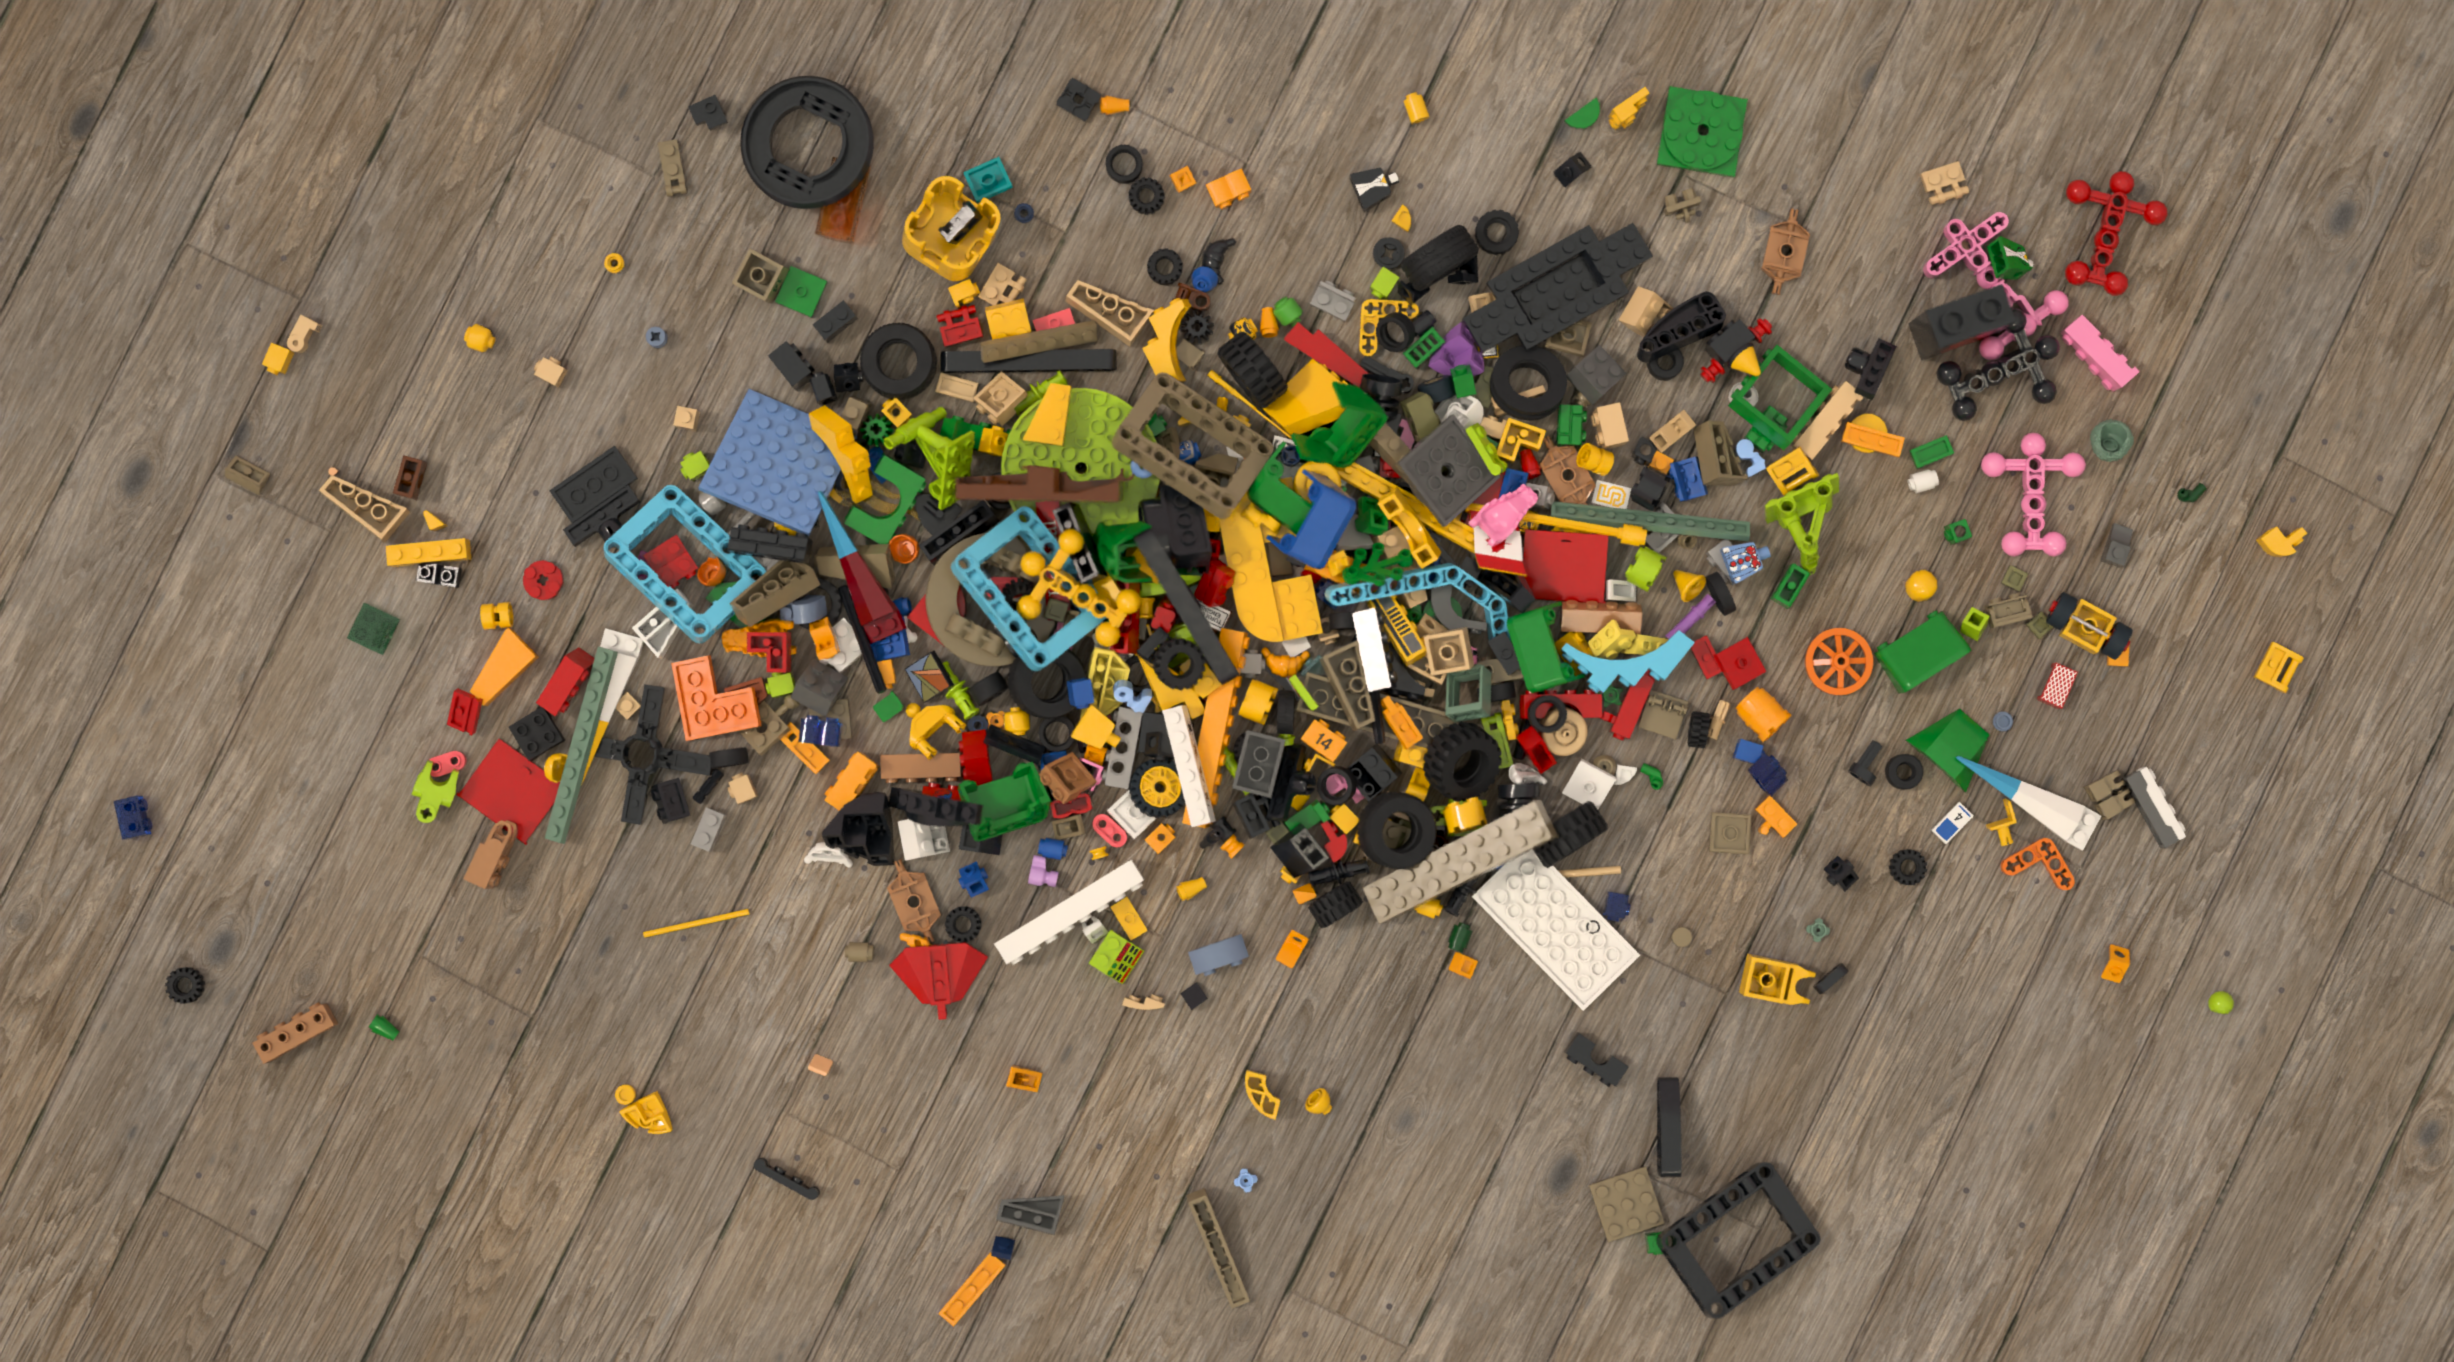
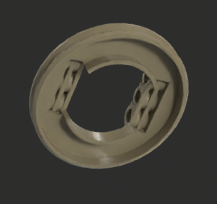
[925,533,1056,666]

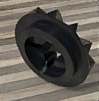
[1373,237,1404,269]

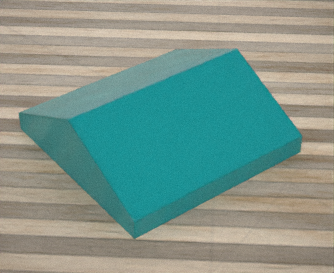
[963,157,1013,203]

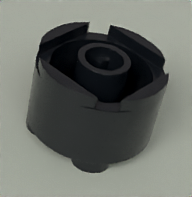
[1630,466,1671,512]

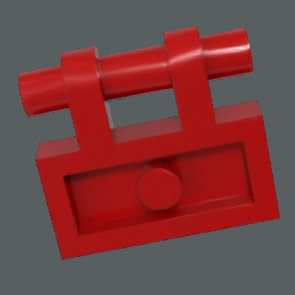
[936,305,983,347]

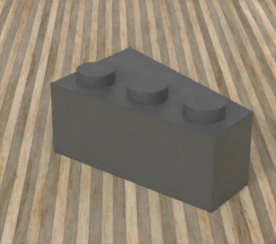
[996,1195,1065,1236]

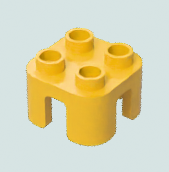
[902,176,1000,281]

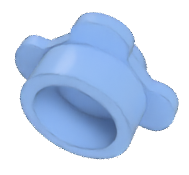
[1234,1169,1258,1192]

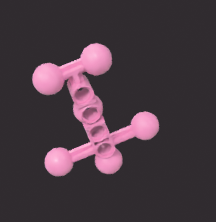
[1981,433,2086,557]

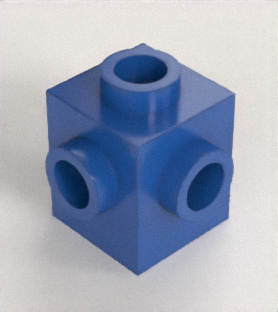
[958,861,989,898]

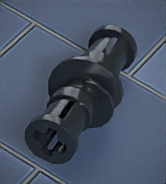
[1308,856,1370,888]
[1442,877,1478,917]

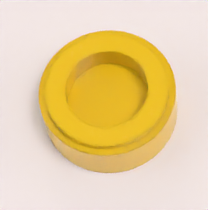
[615,1084,636,1105]

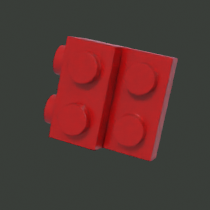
[643,534,698,589]

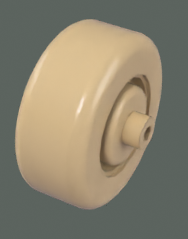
[1538,707,1588,756]

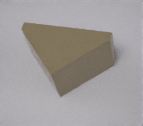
[1052,814,1086,840]

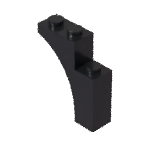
[1384,642,1426,701]

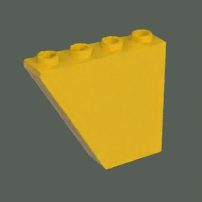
[1262,358,1348,436]

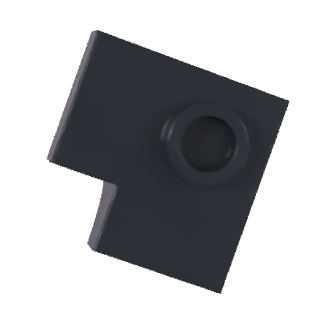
[688,95,728,131]

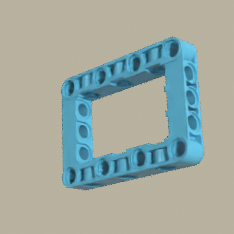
[604,485,766,643]
[951,506,1106,671]

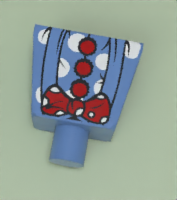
[1720,542,1771,585]

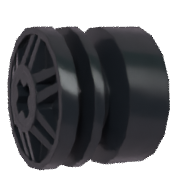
[1360,374,1403,417]
[1498,784,1540,819]

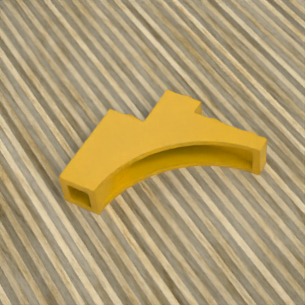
[808,405,873,504]

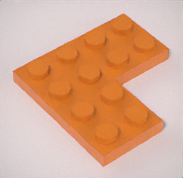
[671,655,762,741]

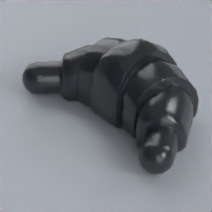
[1202,238,1236,285]

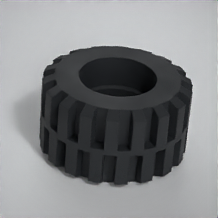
[1153,638,1206,690]
[1308,881,1363,928]

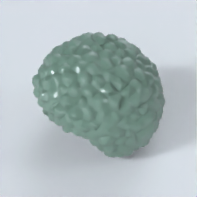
[2090,419,2134,462]

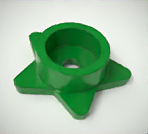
[1597,684,1623,708]

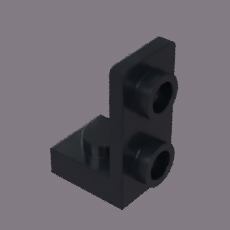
[1448,243,1478,285]

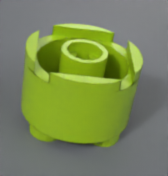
[1625,546,1667,592]

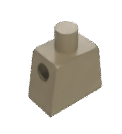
[841,396,873,438]

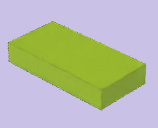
[1289,675,1319,711]

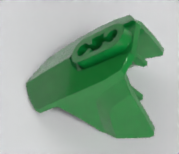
[1093,521,1152,583]

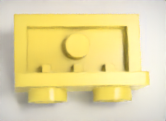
[1588,620,1637,660]

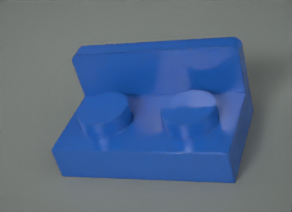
[1498,468,1529,499]

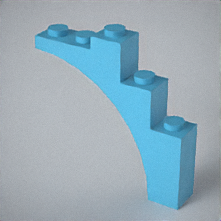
[1560,630,1695,694]

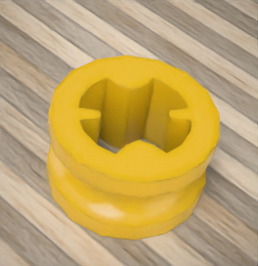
[1089,846,1109,860]

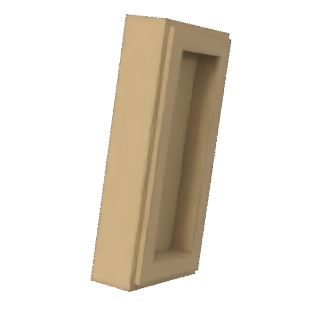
[935,373,979,403]

